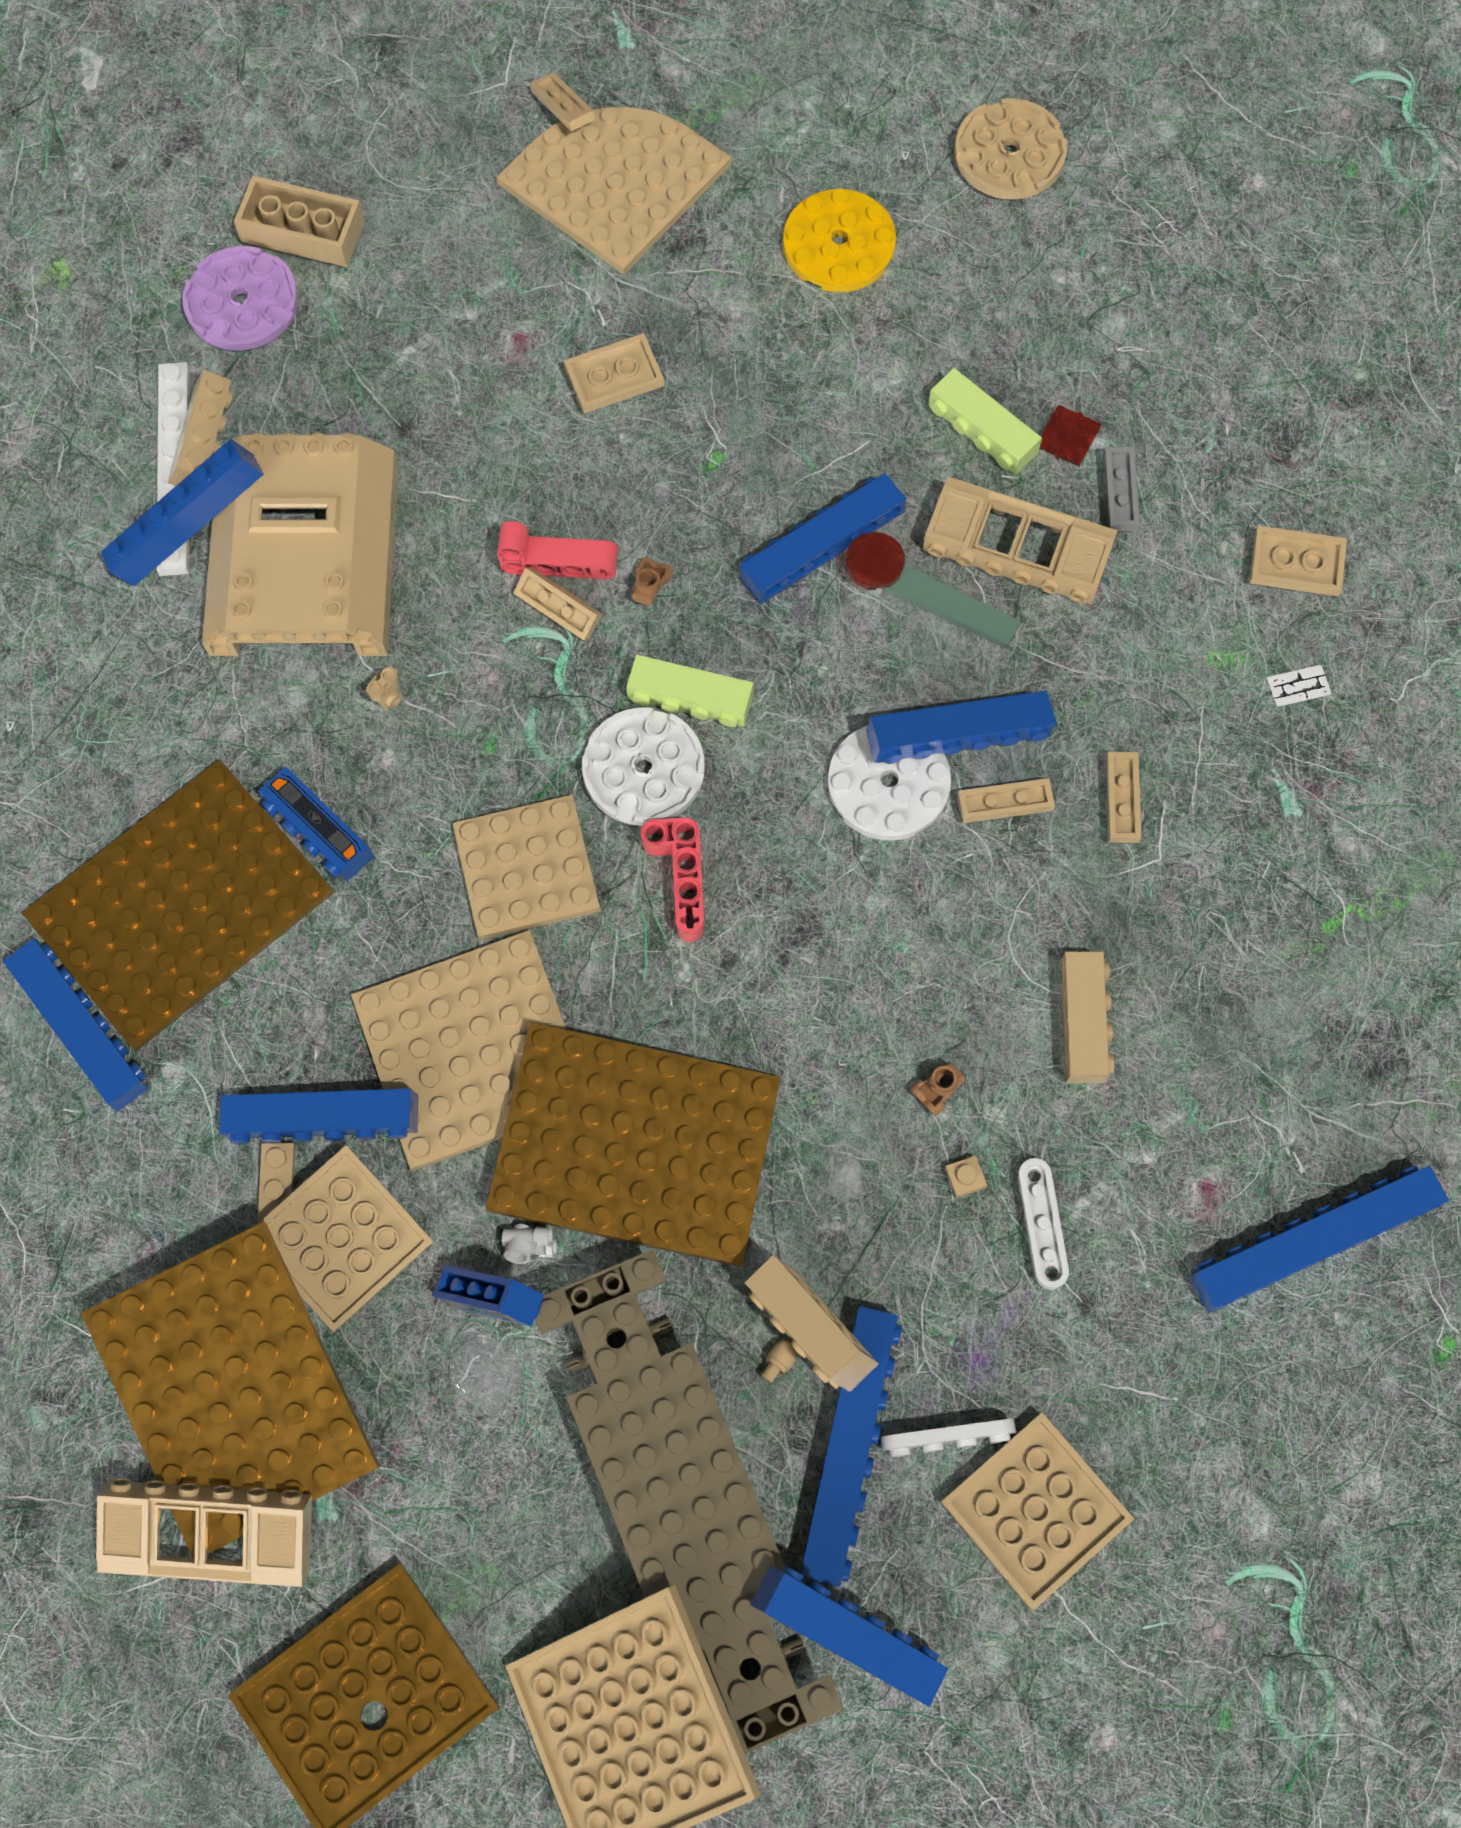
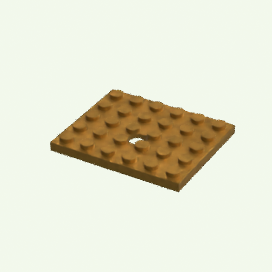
[228,1563,500,1828]

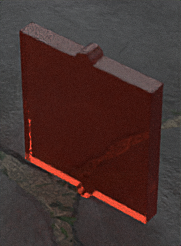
[1040,405,1102,467]

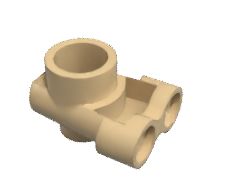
[366,667,403,710]

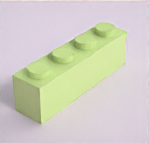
[929,368,1042,475]
[626,655,754,727]

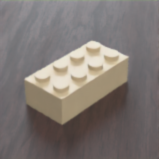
[234,175,365,267]
[745,1254,879,1392]

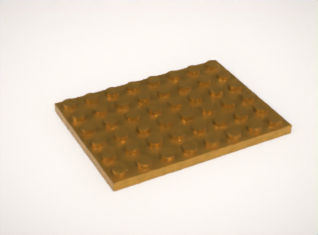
[22,759,335,1052]
[485,1022,781,1267]
[81,1222,380,1559]

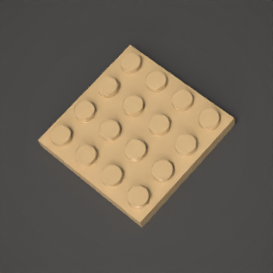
[453,795,601,940]
[255,1145,434,1333]
[940,1412,1134,1611]

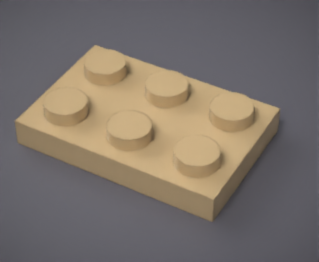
[563,333,665,414]
[1249,525,1347,597]

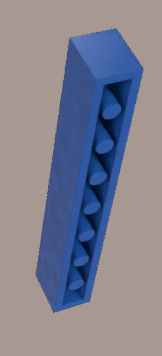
[1190,1165,1449,1314]
[800,1306,902,1588]

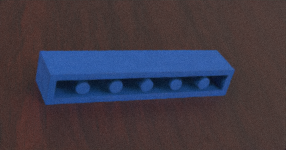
[101,439,264,586]
[740,473,906,605]
[866,690,1057,764]
[3,938,149,1112]
[219,1089,419,1144]
[750,1566,949,1707]

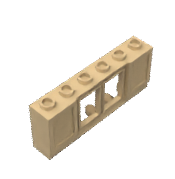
[923,477,1118,605]
[96,1478,312,1587]

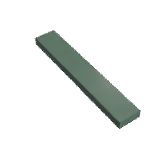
[848,545,1021,649]

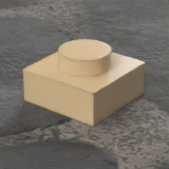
[944,1156,987,1198]

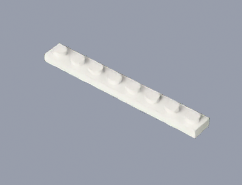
[157,362,190,576]

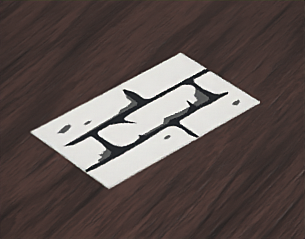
[1267,665,1332,707]

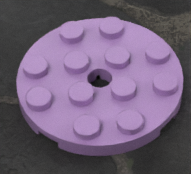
[182,246,298,351]

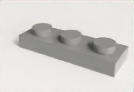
[1103,447,1140,531]

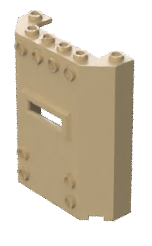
[202,433,398,656]

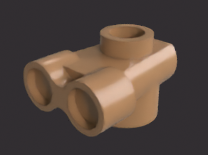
[631,557,674,606]
[909,1062,966,1117]

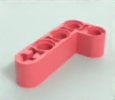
[497,521,618,580]
[640,818,705,942]

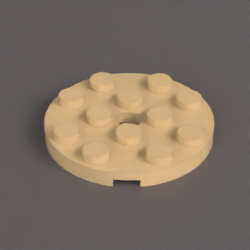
[955,98,1067,200]

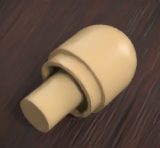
[761,1340,798,1384]

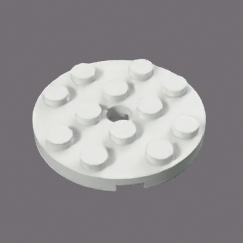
[582,707,705,826]
[828,725,951,840]

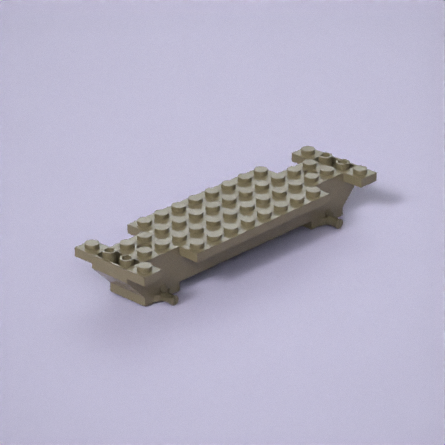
[535,1249,844,1754]

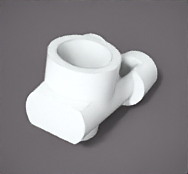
[502,1224,557,1264]

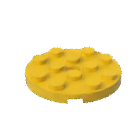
[783,188,896,292]

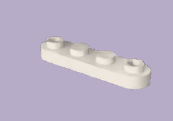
[1018,1158,1069,1290]
[881,1419,1016,1457]

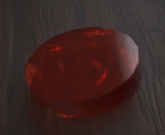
[846,532,905,590]

